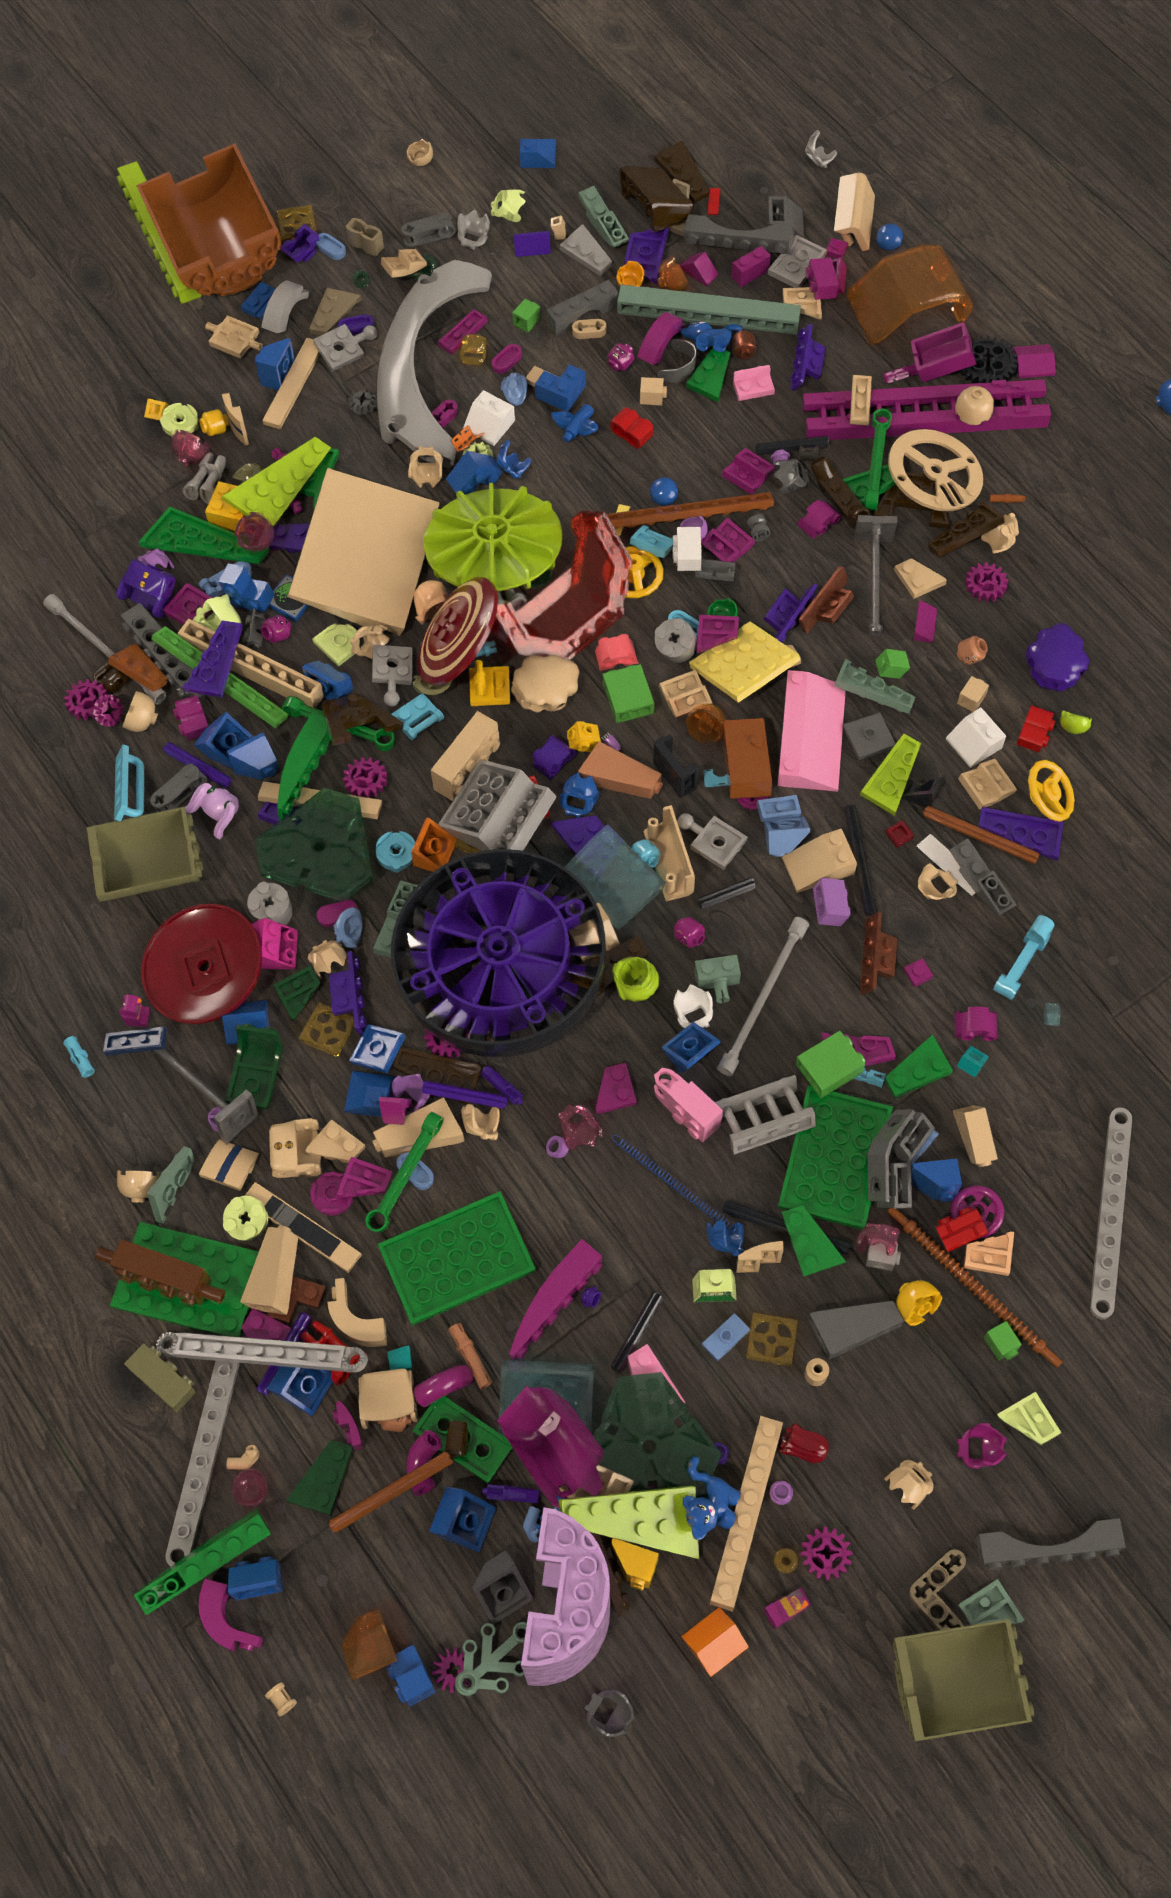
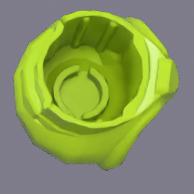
[611,957,659,1002]

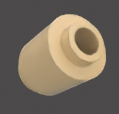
[804,1358,829,1386]

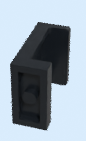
[653,734,699,798]

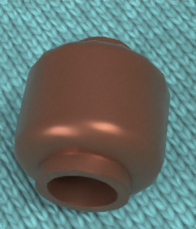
[732,330,756,359]

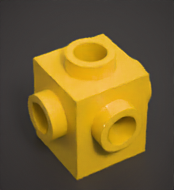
[567,721,601,752]

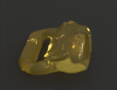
[459,334,487,365]

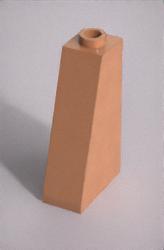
[578,741,663,799]

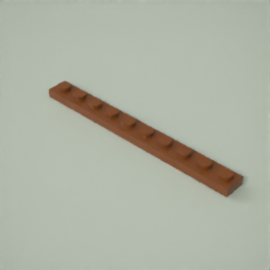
[583,492,774,533]

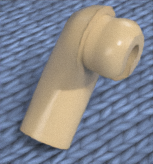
[227,1445,259,1470]

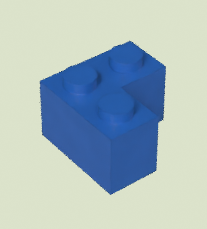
[535,364,586,412]
[446,451,503,495]
[218,563,275,613]
[386,1645,436,1706]

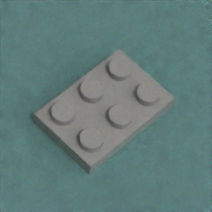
[768,235,827,288]

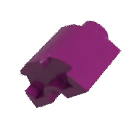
[798,500,842,539]
[954,1007,998,1041]

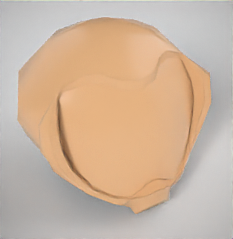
[413,580,448,624]

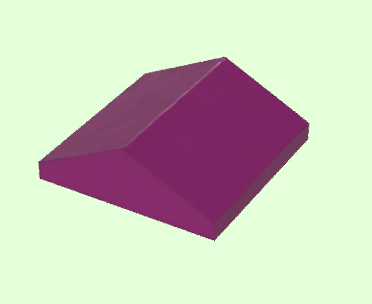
[1013,344,1056,378]

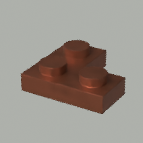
[268,1277,326,1324]

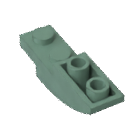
[578,186,629,248]
[373,881,418,958]

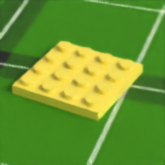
[689,622,800,703]

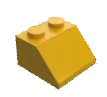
[611,1538,659,1590]

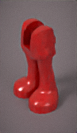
[300,1320,367,1386]

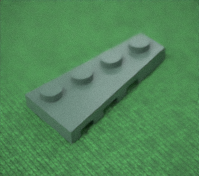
[834,659,915,714]

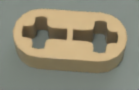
[572,319,606,339]

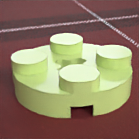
[160,403,199,439]
[223,1196,268,1241]

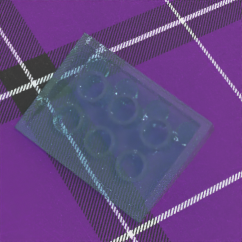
[564,824,666,930]
[499,1359,595,1435]

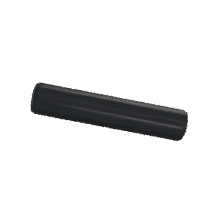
[697,877,756,909]

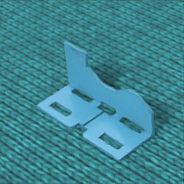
[704,769,729,787]
[854,1068,886,1088]

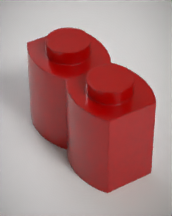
[610,407,654,449]
[1016,705,1056,752]

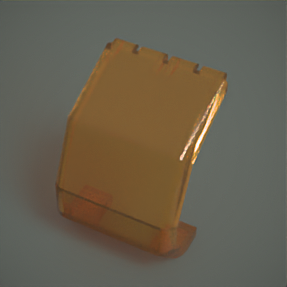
[846,244,973,345]

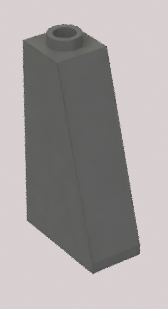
[808,1301,904,1360]

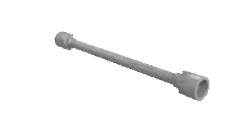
[43,594,166,705]
[717,917,809,1076]

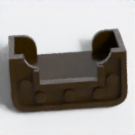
[619,166,693,233]

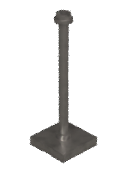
[854,515,897,636]
[149,1049,259,1145]

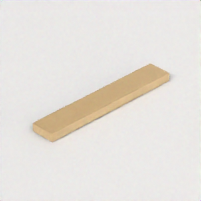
[262,338,320,429]
[258,781,382,819]

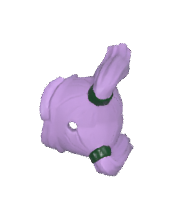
[185,783,239,840]

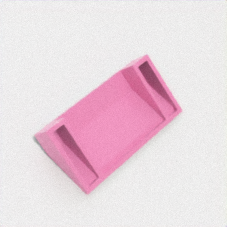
[777,670,845,792]

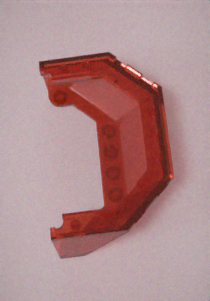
[491,510,633,661]

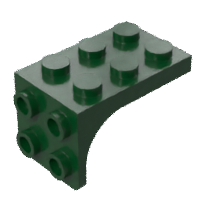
[225,1024,284,1110]

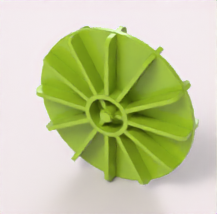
[424,483,563,591]

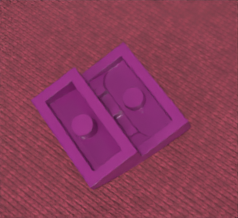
[721,448,776,494]
[701,518,755,562]

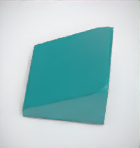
[957,1045,989,1077]
[388,1346,413,1371]

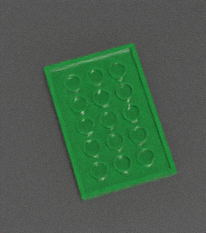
[778,1085,893,1230]
[378,1191,536,1326]
[110,1222,259,1337]

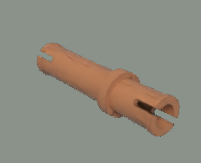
[448,1323,493,1390]

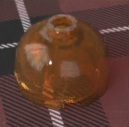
[657,255,690,291]
[685,703,726,744]

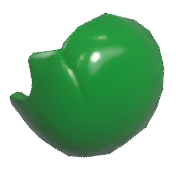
[707,598,738,617]

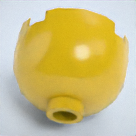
[896,1280,942,1326]

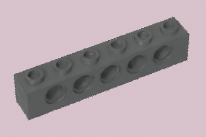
[121,603,203,699]

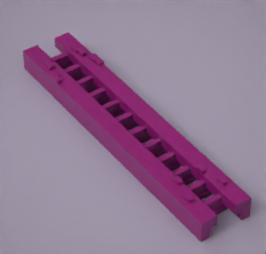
[802,379,1051,440]

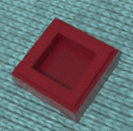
[885,820,914,848]

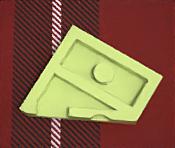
[997,1392,1061,1445]

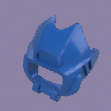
[496,440,531,479]
[559,772,600,818]
[707,1221,745,1257]

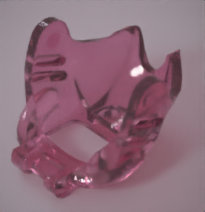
[559,1104,603,1150]
[856,1223,900,1256]

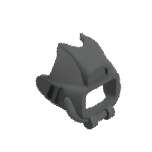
[772,459,810,494]
[584,1689,635,1737]

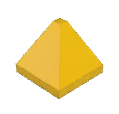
[144,399,169,421]

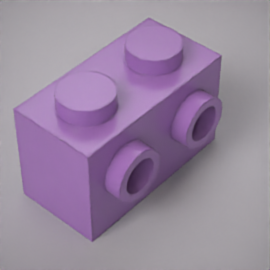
[813,878,850,926]

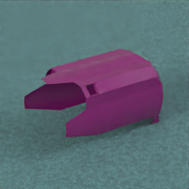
[497,1385,603,1508]

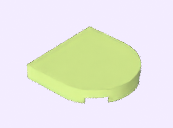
[312,624,360,667]

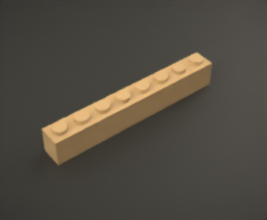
[178,619,324,709]
[710,1416,783,1612]

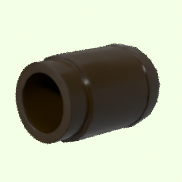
[445,1421,468,1458]

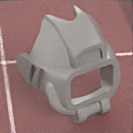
[805,130,837,168]
[457,210,490,250]

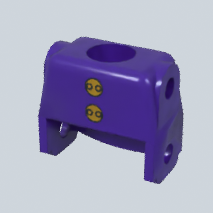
[116,559,175,617]

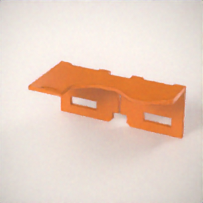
[451,425,484,452]

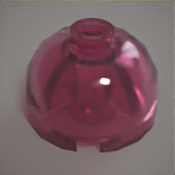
[171,429,210,465]
[235,512,274,552]

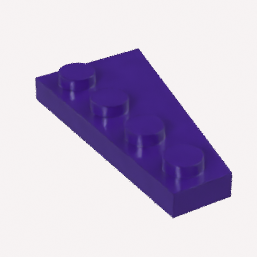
[252,523,310,553]

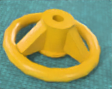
[603,546,664,599]
[1028,760,1075,822]

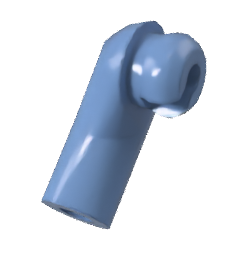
[523,1506,541,1542]

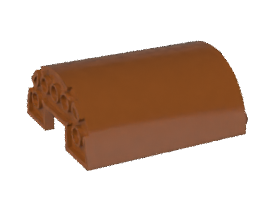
[136,143,281,296]

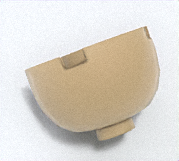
[955,386,994,425]
[123,691,158,732]
[117,1170,162,1203]

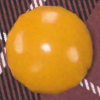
[616,261,644,287]

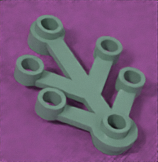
[455,1622,527,1696]

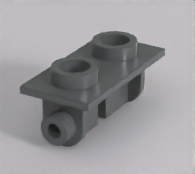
[695,559,736,582]
[242,608,266,651]

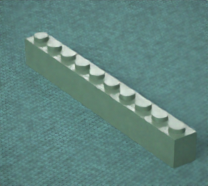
[617,285,801,335]

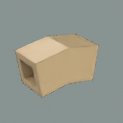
[551,216,566,240]

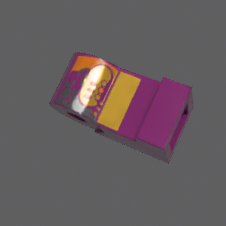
[120,995,150,1027]
[763,1588,812,1630]

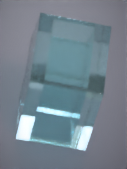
[1044,1003,1061,1026]

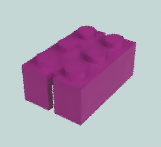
[911,322,976,383]

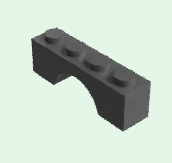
[546,280,618,336]

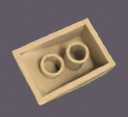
[782,829,857,893]

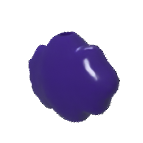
[1026,623,1090,692]

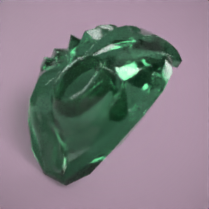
[407,254,437,281]

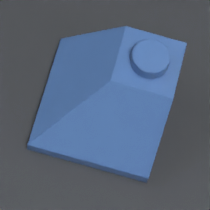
[764,816,810,857]

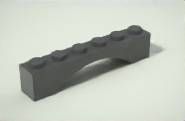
[684,214,794,254]
[975,1518,1126,1570]

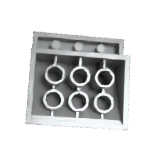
[438,759,557,851]

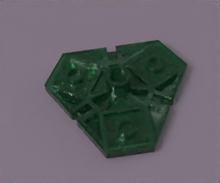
[255,788,373,902]
[593,1372,721,1496]

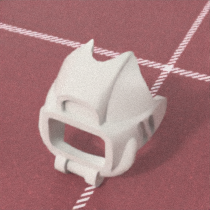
[674,984,713,1028]

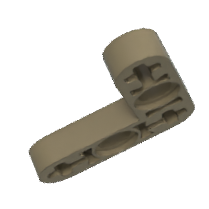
[909,1549,966,1631]

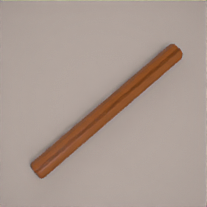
[923,806,1039,864]
[329,1452,453,1532]

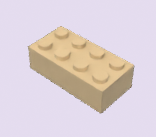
[431,711,500,801]

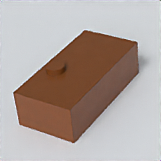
[723,718,772,799]

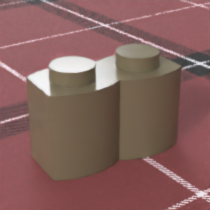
[346,218,384,256]

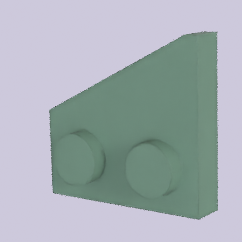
[957,1579,1024,1625]

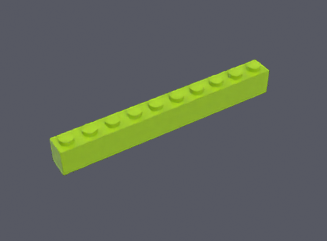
[116,161,201,304]

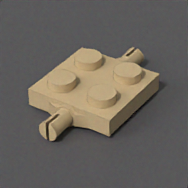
[205,315,263,359]

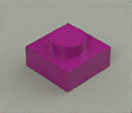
[826,238,848,259]
[903,958,933,987]

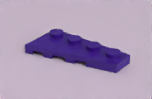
[182,620,243,698]
[978,807,1064,861]

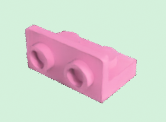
[733,365,775,401]

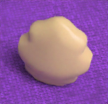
[511,654,579,713]

